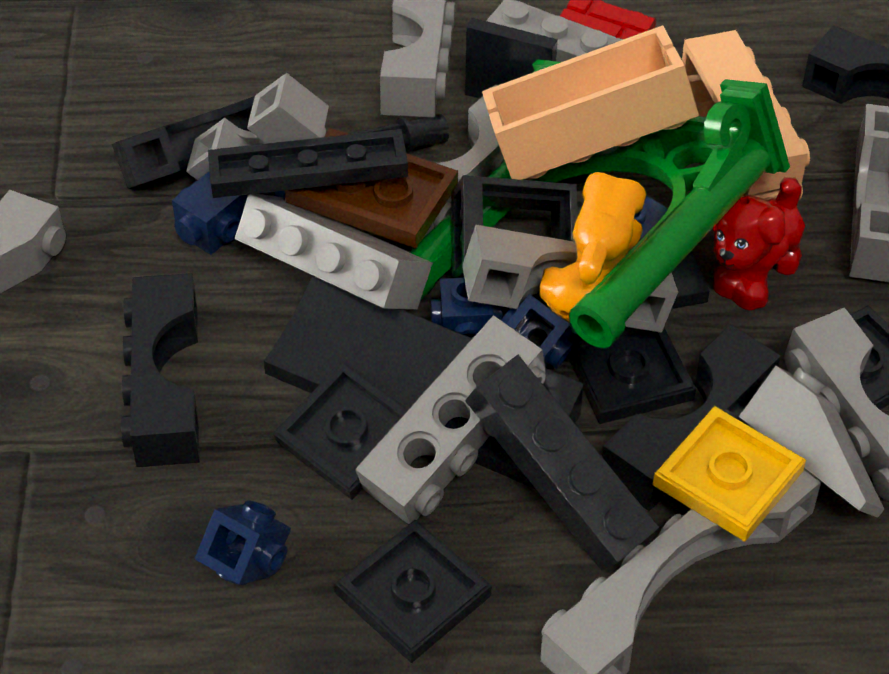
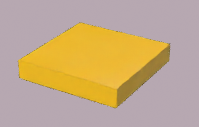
[653,406,806,542]

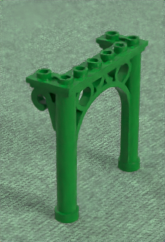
[409,59,790,348]

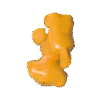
[539,172,646,323]

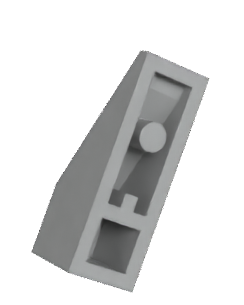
[0,190,66,293]
[739,366,884,518]

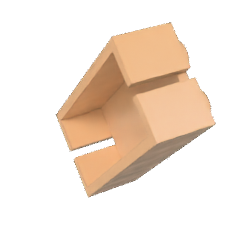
[482,25,699,180]
[682,30,810,201]

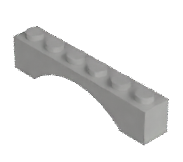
[540,468,821,674]

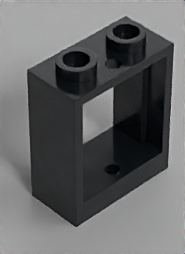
[451,175,583,278]

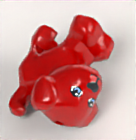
[711,177,805,310]

